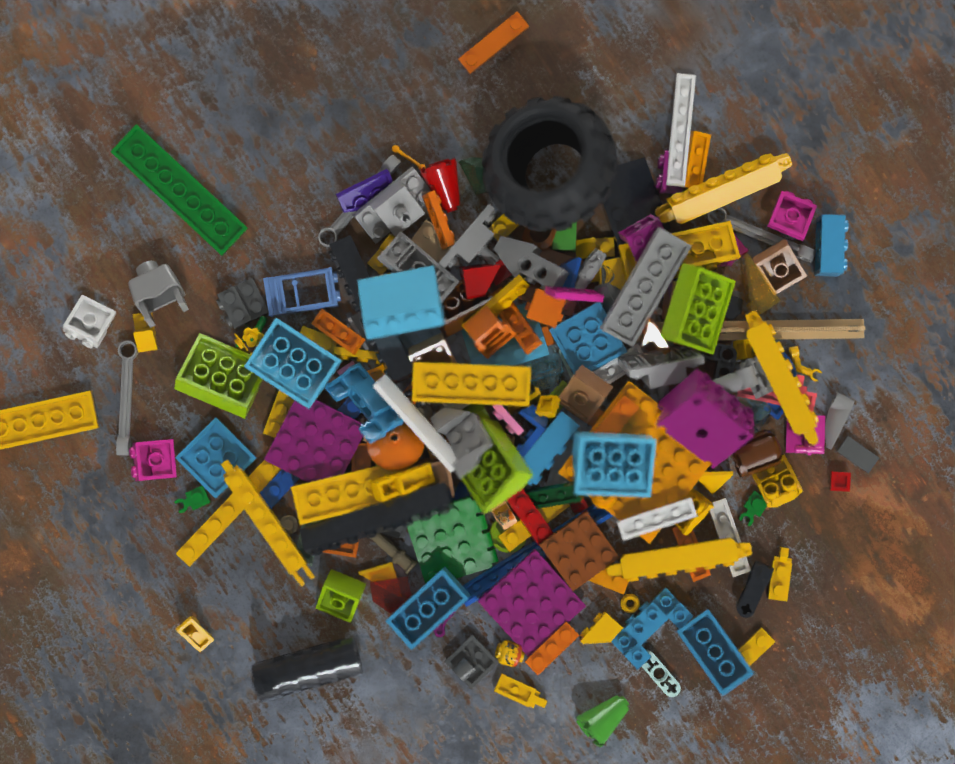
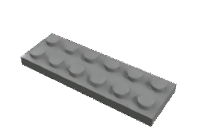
[600,227,692,347]

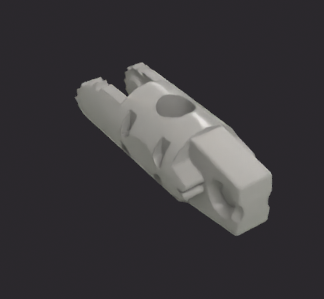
[574,248,606,289]

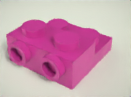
[767,191,817,241]
[129,439,177,481]

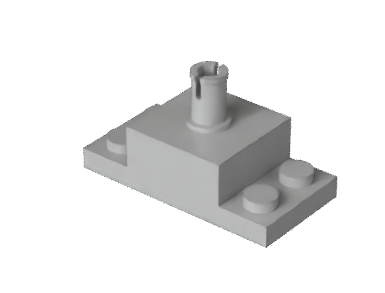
[352,167,431,244]
[439,204,500,270]
[377,232,460,302]
[618,345,704,399]

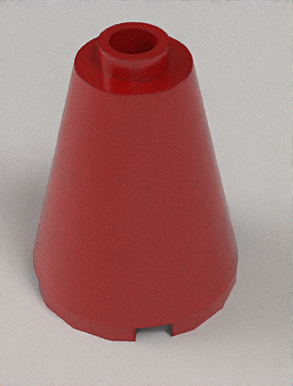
[419,157,460,213]

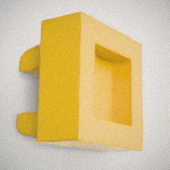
[733,339,756,360]
[535,395,560,418]

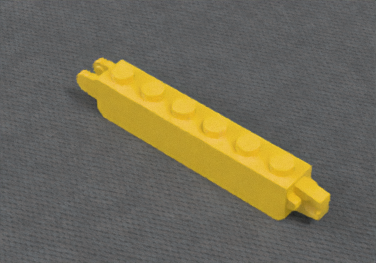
[655,153,792,224]
[745,310,819,445]
[221,460,315,586]
[606,537,752,582]

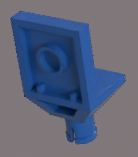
[516,394,548,458]

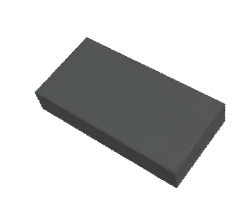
[836,436,879,474]

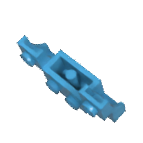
[325,363,404,444]
[611,587,694,670]

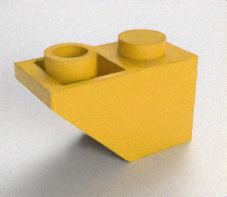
[580,611,623,644]

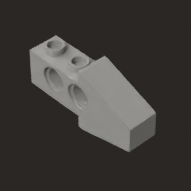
[494,236,569,291]

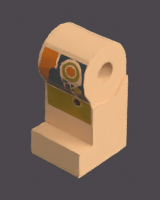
[490,501,517,530]

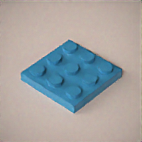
[549,302,627,374]
[175,417,257,499]

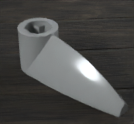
[825,392,855,450]

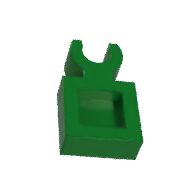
[174,486,211,513]
[738,491,767,526]

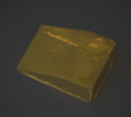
[740,253,780,315]

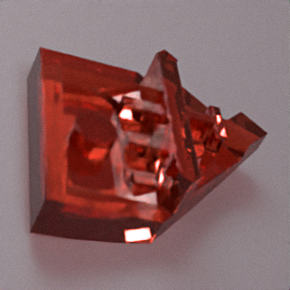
[370,576,411,614]

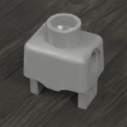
[128,260,189,327]

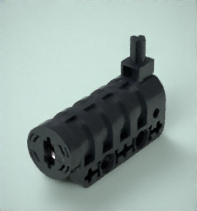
[251,637,363,703]

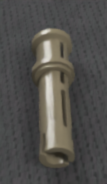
[370,533,418,575]

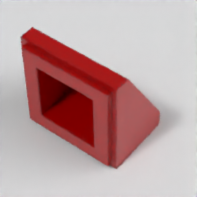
[569,497,588,513]

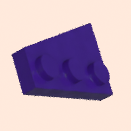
[336,169,393,213]

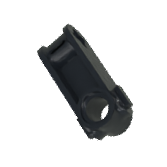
[736,560,774,618]

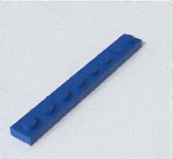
[260,397,362,509]

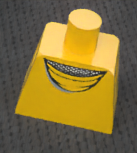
[591,257,627,290]

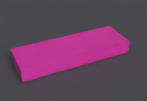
[545,286,604,302]

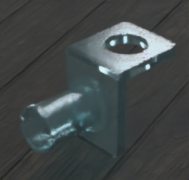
[751,403,772,433]

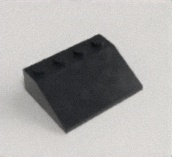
[601,157,671,248]

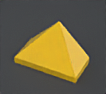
[698,471,733,495]

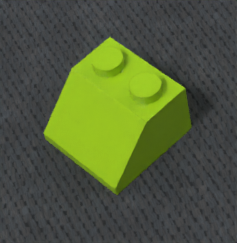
[315,569,367,623]

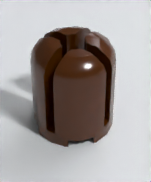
[731,429,782,478]

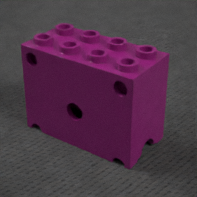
[656,369,754,469]

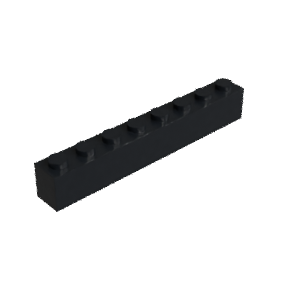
[328,235,413,384]
[299,482,455,556]

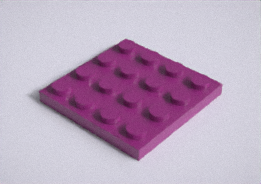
[264,400,363,483]
[477,549,586,657]

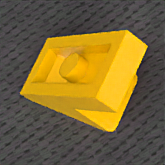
[576,237,615,259]
[133,312,158,352]
[176,616,214,652]

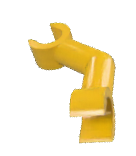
[789,346,822,381]

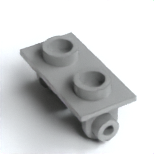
[739,356,773,399]

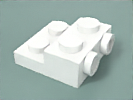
[63,295,116,348]

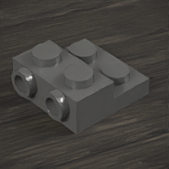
[216,278,269,329]

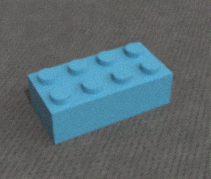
[523,411,580,486]
[386,567,471,650]
[677,609,754,696]

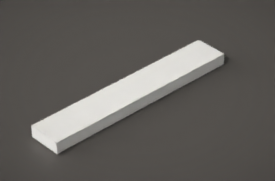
[666,73,696,187]
[373,374,457,473]

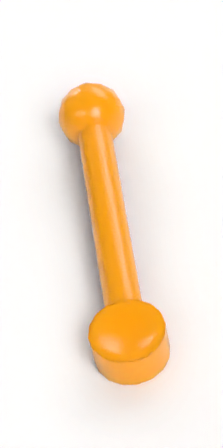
[392,145,426,169]

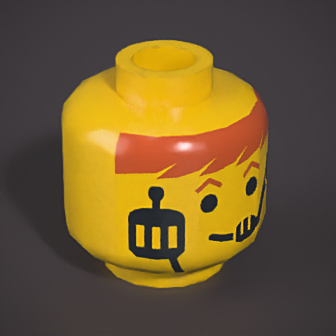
[495,640,525,667]

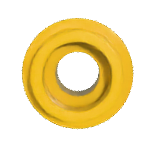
[620,594,640,613]

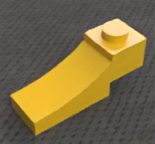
[370,462,435,502]

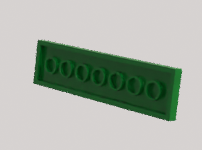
[110,124,249,256]

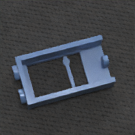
[263,267,341,317]

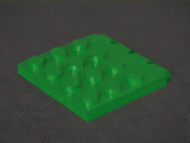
[407,495,499,584]

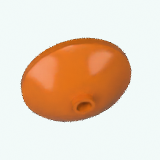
[367,421,425,471]

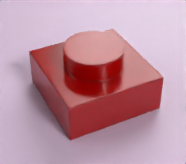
[829,471,851,492]

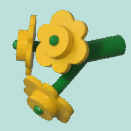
[234,316,267,355]

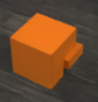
[524,288,566,328]
[463,305,517,359]

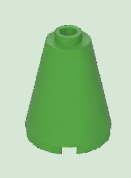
[575,695,629,748]

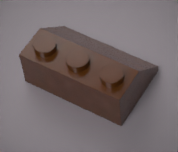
[437,279,493,338]

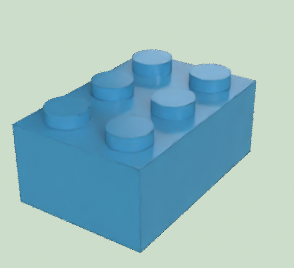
[814,214,849,277]

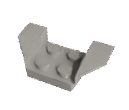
[430,407,493,478]

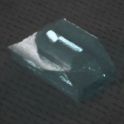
[522,352,564,391]

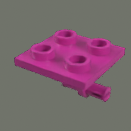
[785,415,825,455]

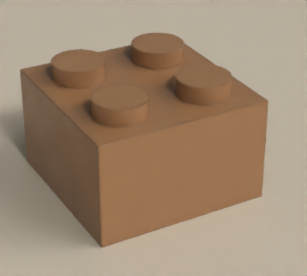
[752,239,807,295]

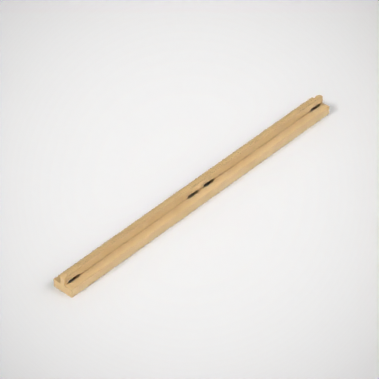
[622,319,865,342]

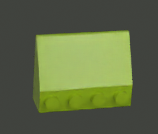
[660,263,736,355]
[175,333,263,419]
[461,418,534,514]

